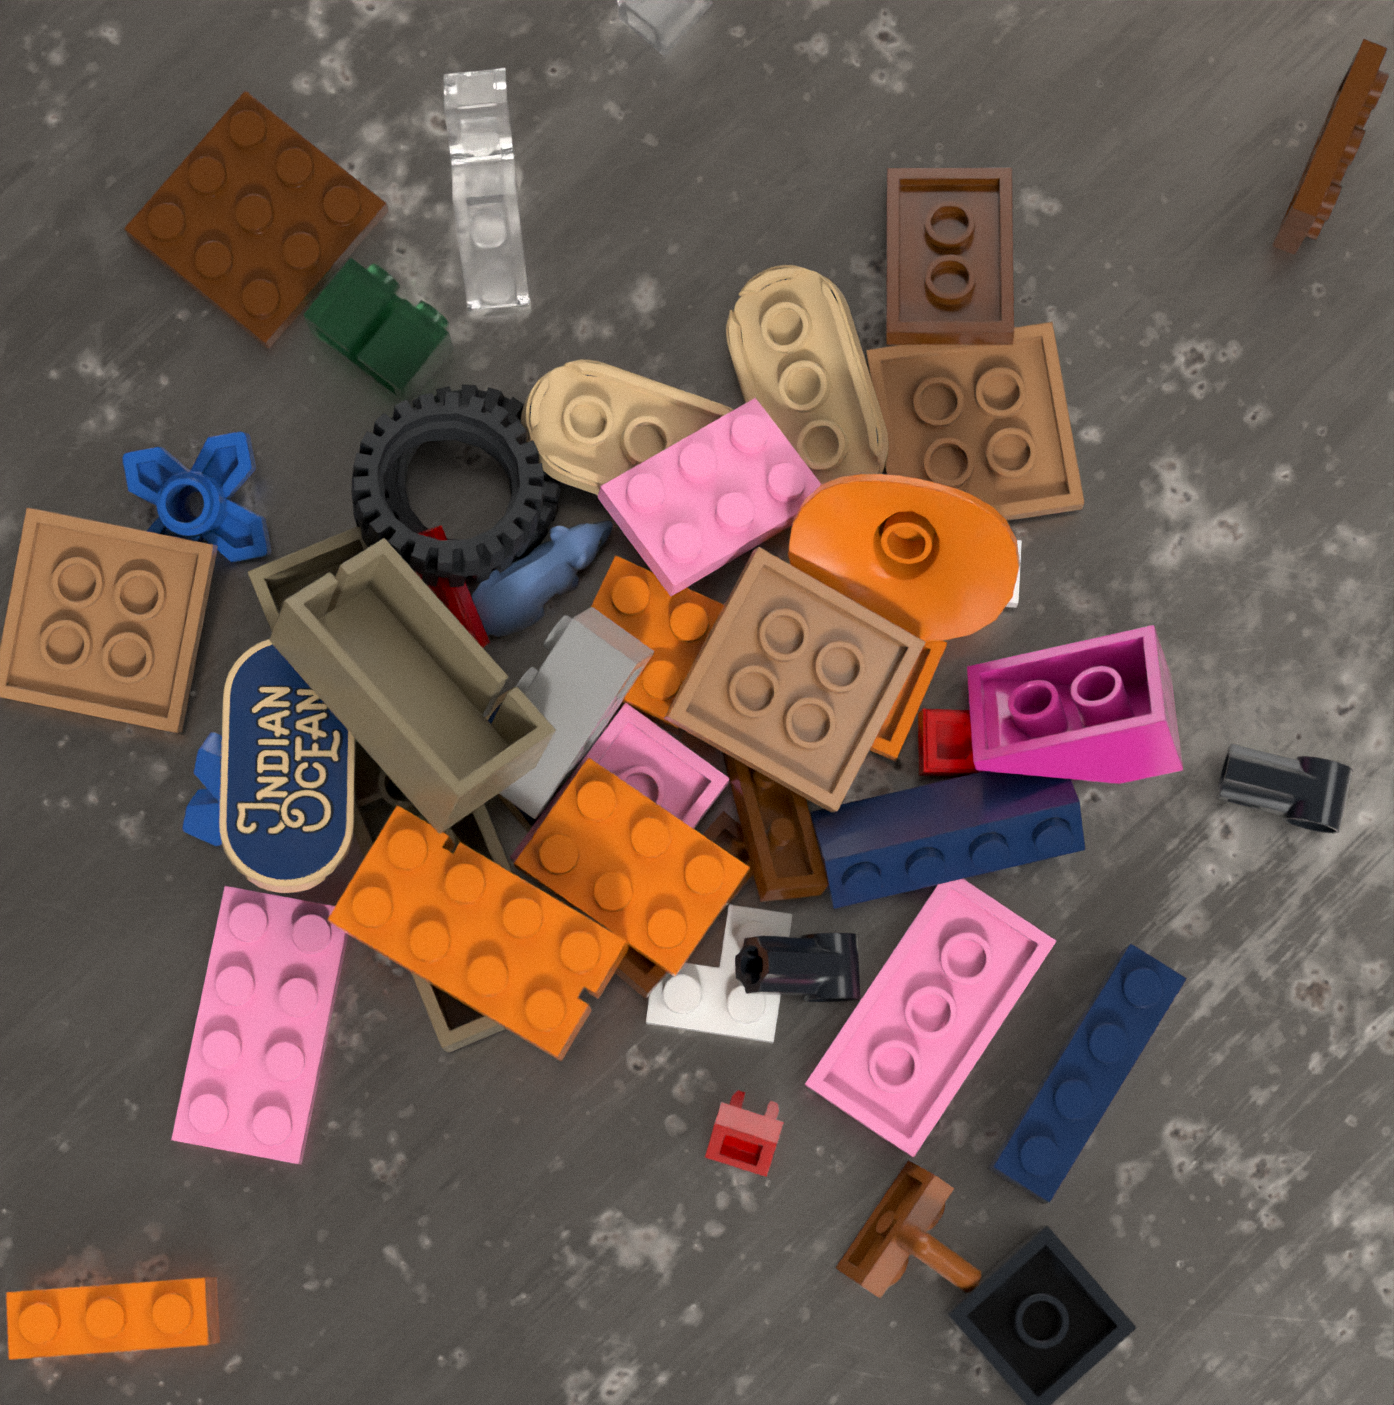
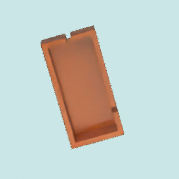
[327,805,629,1061]

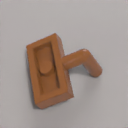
[836,1160,982,1299]

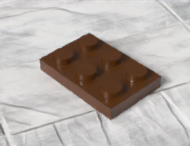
[1272,39,1389,255]
[886,168,1014,345]

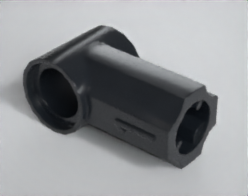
[1216,744,1353,834]
[735,933,860,1002]

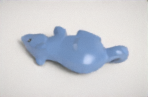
[471,521,613,637]

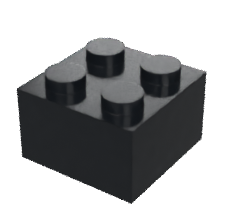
[943,1225,1137,1405]

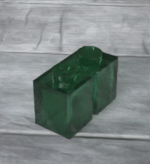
[303,258,454,404]

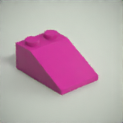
[967,625,1183,784]

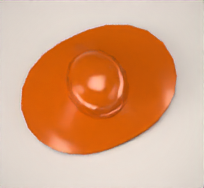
[788,474,1020,641]

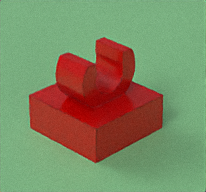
[705,1090,784,1177]

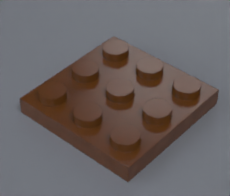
[124,91,389,350]

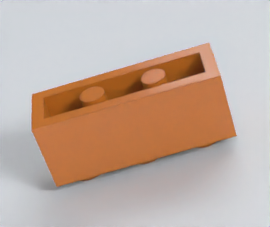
[6,1277,220,1360]

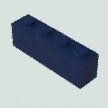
[810,771,1086,909]
[987,943,1187,1204]

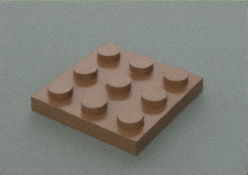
[865,322,1085,521]
[0,508,218,733]
[664,547,926,813]

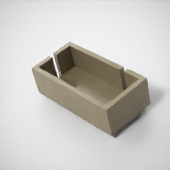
[269,538,556,834]

